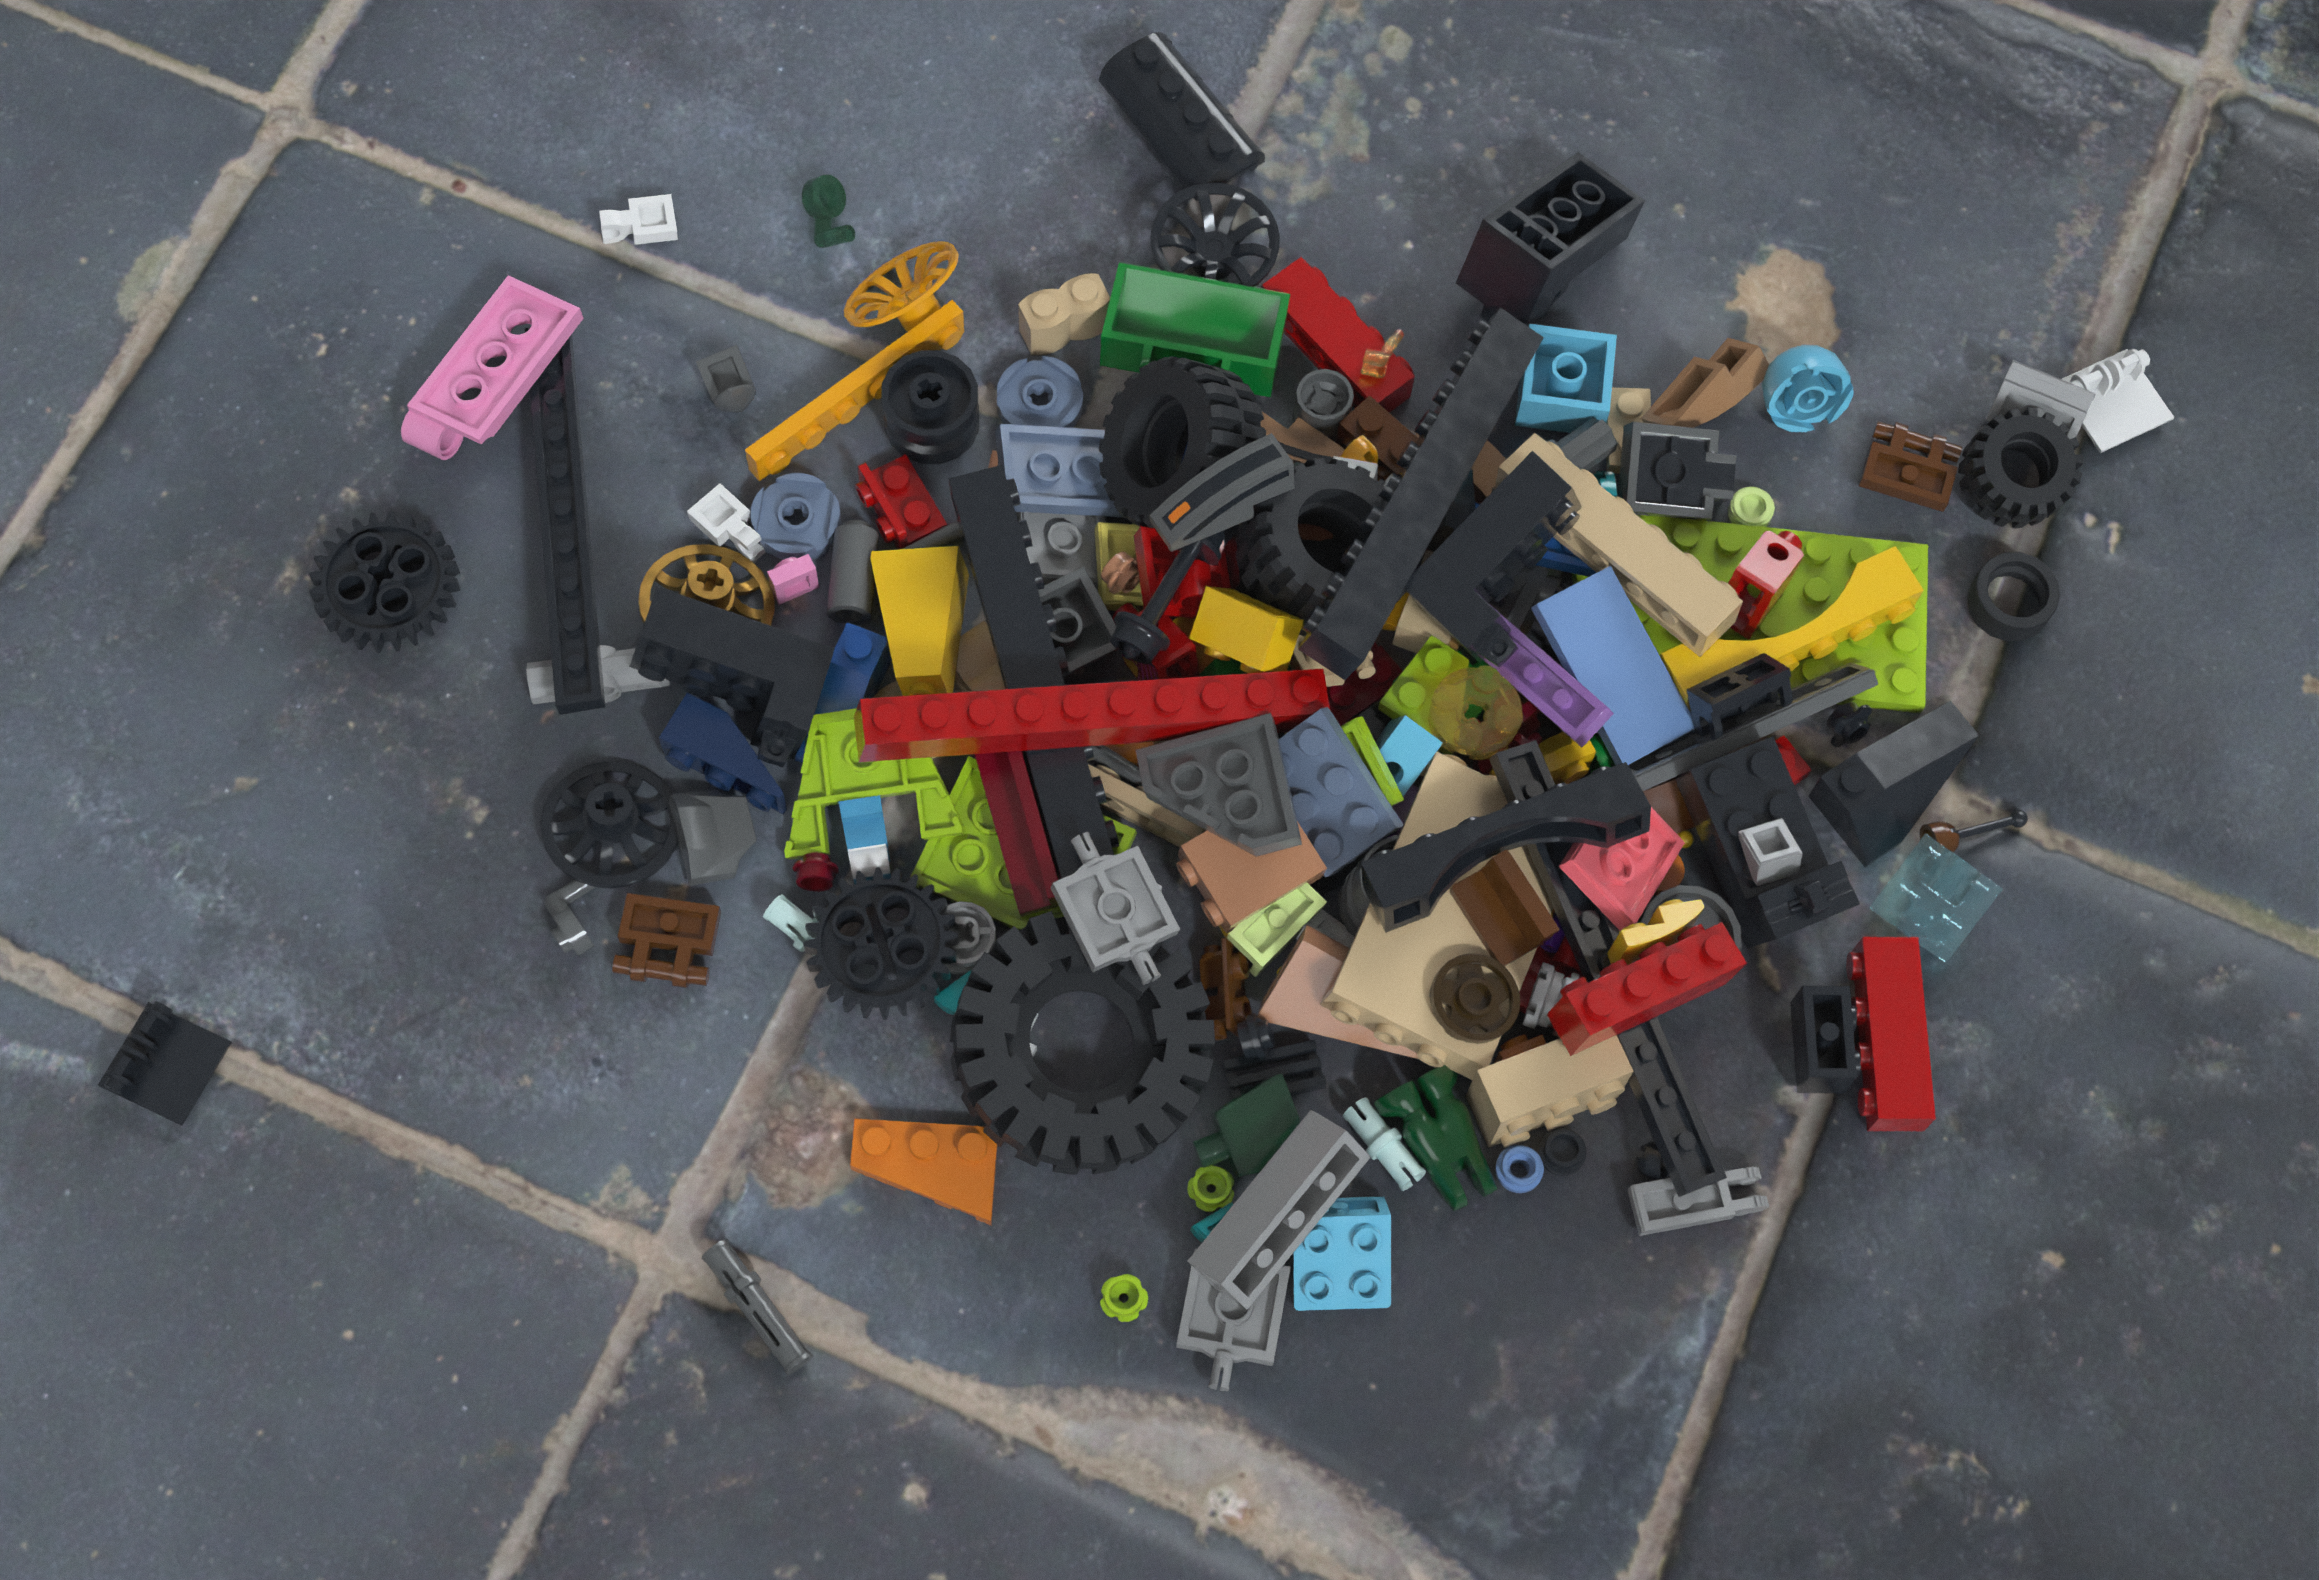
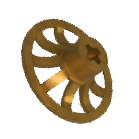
[638,544,775,626]

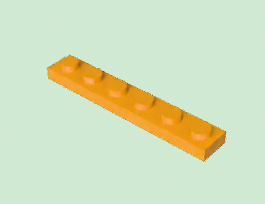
[745,300,964,482]

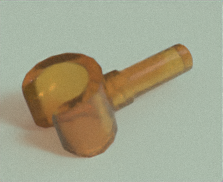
[1360,329,1404,378]

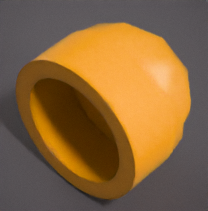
[1340,435,1379,464]

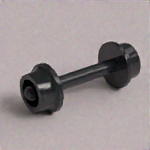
[1110,531,1225,664]

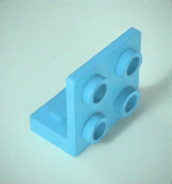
[1293,1196,1391,1311]

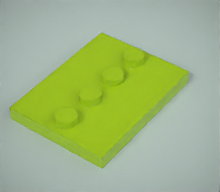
[910,756,1137,930]

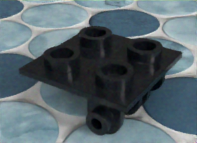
[98,1001,232,1126]

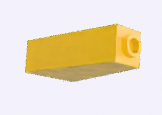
[870,546,969,696]

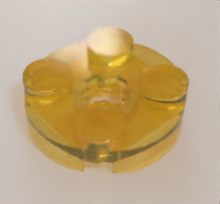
[1428,666,1523,760]

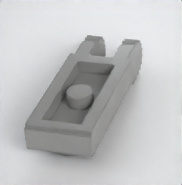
[1628,1166,1769,1236]

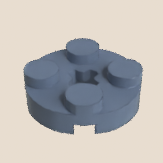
[996,356,1083,428]
[751,473,841,560]

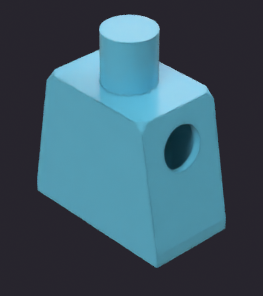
[1376,715,1443,796]

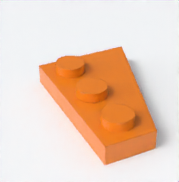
[850,1119,998,1226]

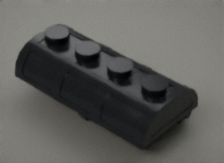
[1099,32,1265,201]

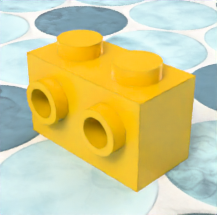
[1189,586,1304,673]

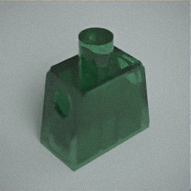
[1192,1073,1301,1177]

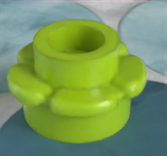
[1187,1165,1234,1212]
[1100,1274,1148,1322]

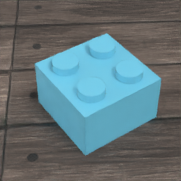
[1515,324,1617,433]

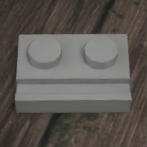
[1986,360,2096,439]

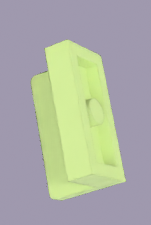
[1227,883,1327,977]

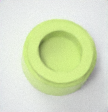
[1728,487,1775,527]

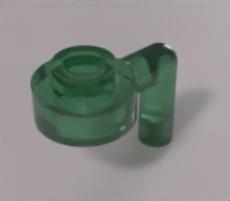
[802,175,855,248]

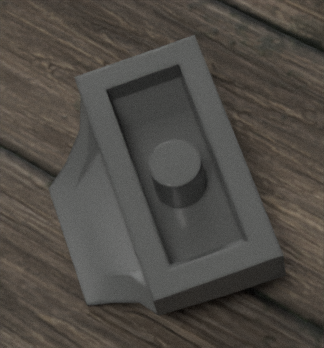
[669,789,757,886]

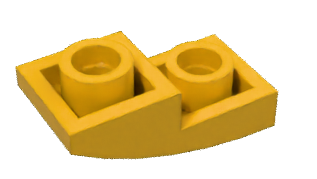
[1607,899,1704,965]

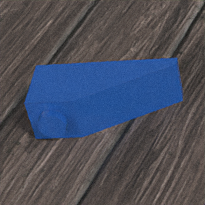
[795,622,892,763]

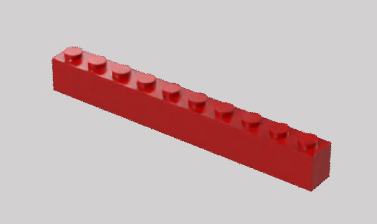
[854,669,1330,762]

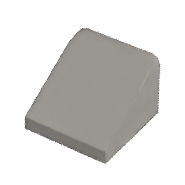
[1738,818,1803,886]

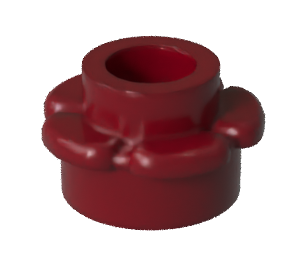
[792,852,839,892]

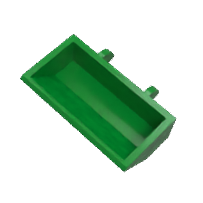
[1100,262,1291,398]

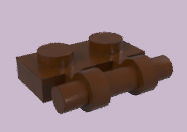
[1859,421,1962,512]
[612,893,721,988]

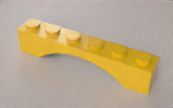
[1660,546,1924,712]

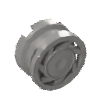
[942,902,996,975]
[1522,962,1579,1037]

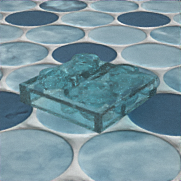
[1869,833,2003,963]

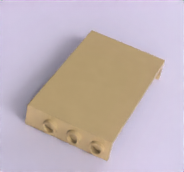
[1320,752,1553,1080]

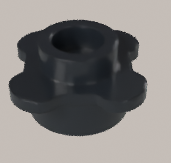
[1827,702,1872,747]

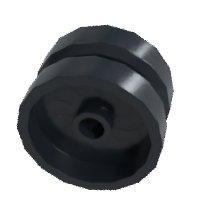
[881,350,980,464]

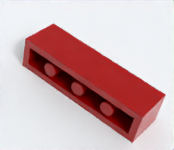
[1261,257,1415,413]
[1846,937,1936,1131]

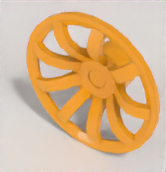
[844,241,959,331]

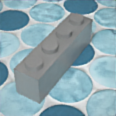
[1187,1110,1370,1310]

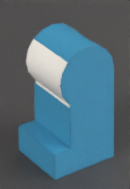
[839,795,891,885]

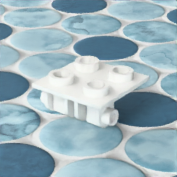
[2062,349,2174,453]

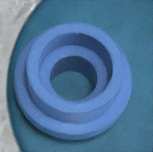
[1495,1145,1544,1193]

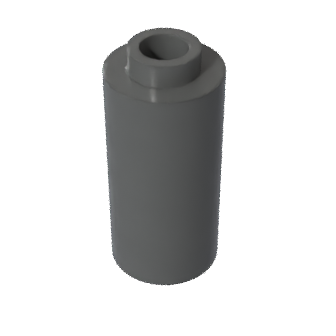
[827,520,879,625]

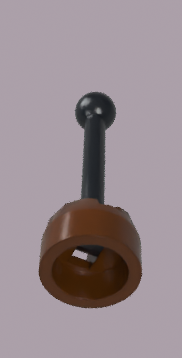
[1919,810,2028,860]

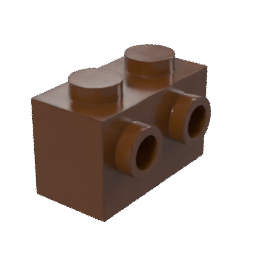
[1336,396,1418,482]

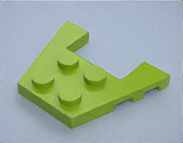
[784,708,966,860]

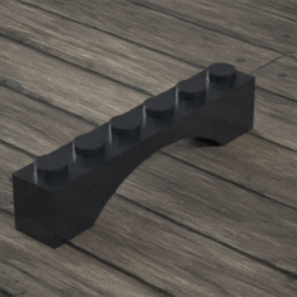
[1361,762,1651,933]

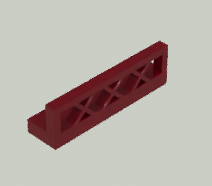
[975,751,1059,917]

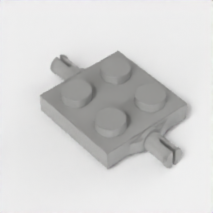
[1050,832,1180,985]
[1176,1248,1291,1391]

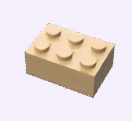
[1466,1035,1634,1148]

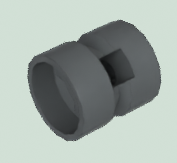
[1292,369,1354,443]

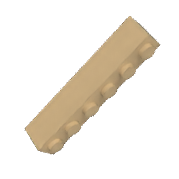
[1494,433,1743,657]

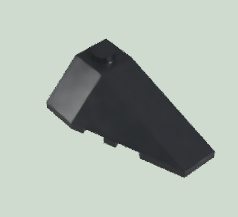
[1808,701,1979,867]

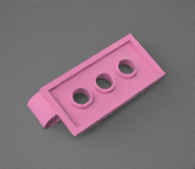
[401,275,584,460]

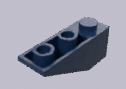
[659,693,787,815]

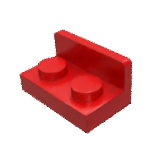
[855,454,947,550]

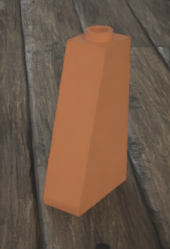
[1257,925,1418,1059]

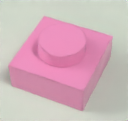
[767,554,819,605]

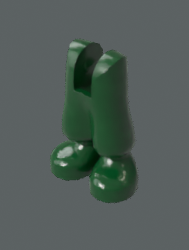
[1374,1065,1497,1211]

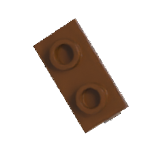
[1199,938,1252,1040]

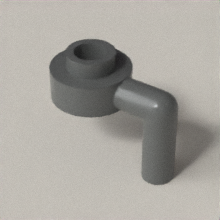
[545,870,595,956]

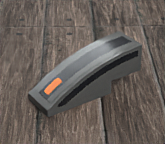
[1150,433,1295,552]

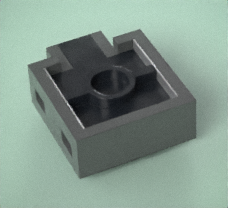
[1618,422,1736,521]

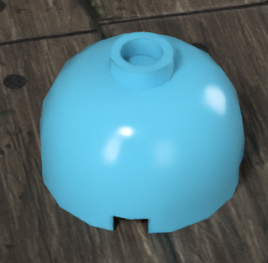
[1762,345,1854,432]

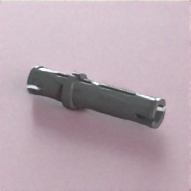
[701,1239,813,1375]

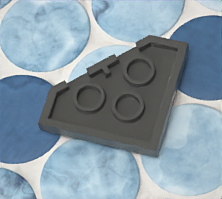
[1136,713,1302,857]

